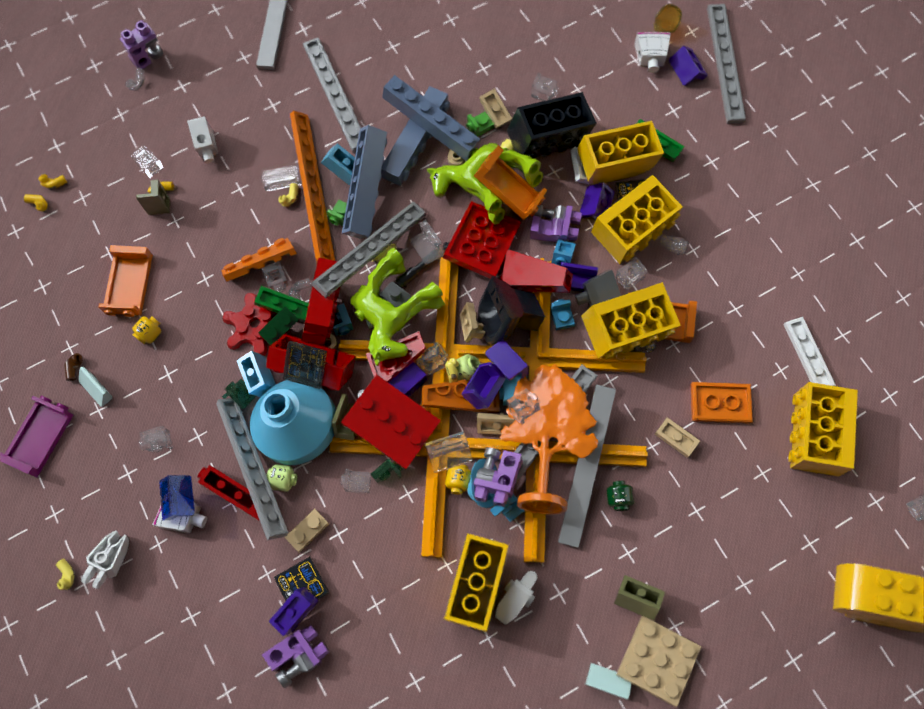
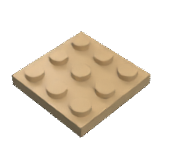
[616,616,701,707]

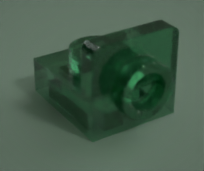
[222,379,256,409]
[371,458,403,483]

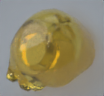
[654,4,682,34]

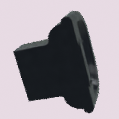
[478,276,545,346]

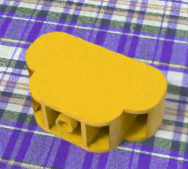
[833,564,924,633]

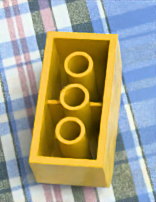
[577,121,664,185]
[444,533,509,632]

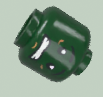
[606,481,634,511]

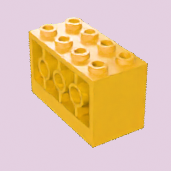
[591,175,683,264]
[581,282,681,359]
[788,382,858,477]

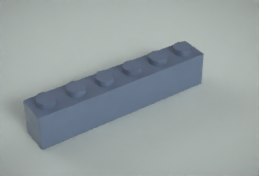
[382,75,480,161]
[381,86,450,186]
[342,125,387,239]

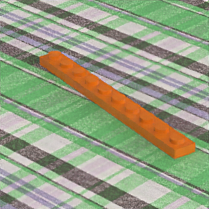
[290,110,335,264]

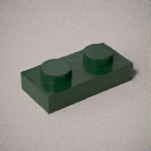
[258,306,299,345]

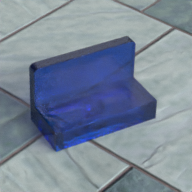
[159,475,195,521]

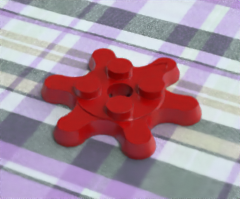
[222,293,289,356]

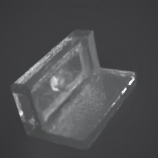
[261,165,301,191]
[410,220,445,264]
[425,432,472,473]

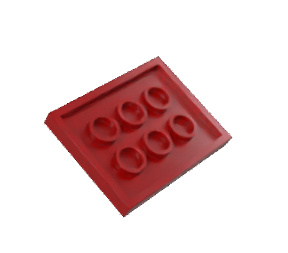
[443,201,521,279]
[341,374,441,470]

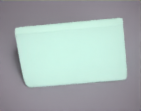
[79,367,112,407]
[585,663,631,699]

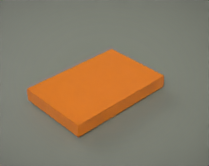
[691,382,753,423]

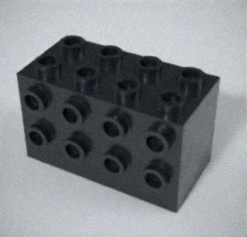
[506,92,596,159]

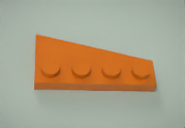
[221,238,297,282]
[422,379,500,413]

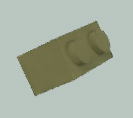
[614,575,665,621]

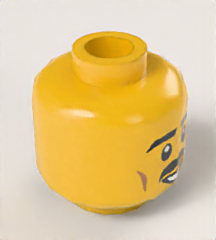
[132,316,162,344]
[445,464,471,495]

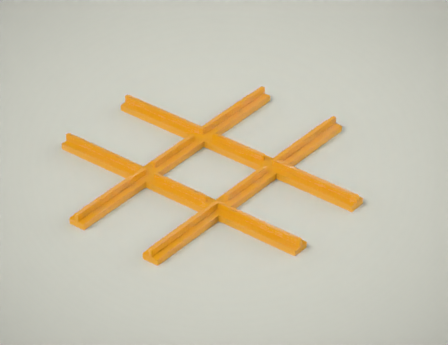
[330,257,648,563]

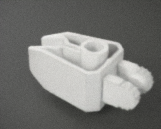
[81,531,129,589]
[495,570,538,625]

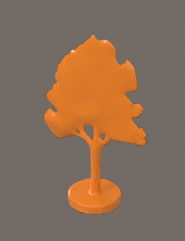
[500,364,599,515]

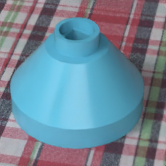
[250,379,336,465]

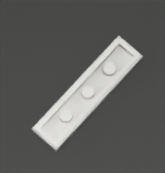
[783,317,836,386]

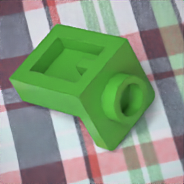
[466,112,494,137]
[327,200,347,226]

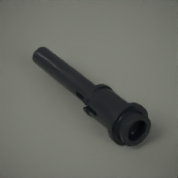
[394,246,444,289]

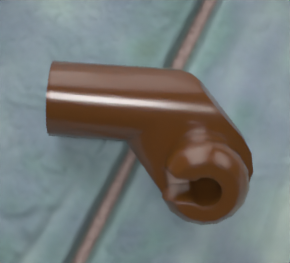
[65,353,83,381]

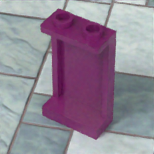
[0,395,73,478]

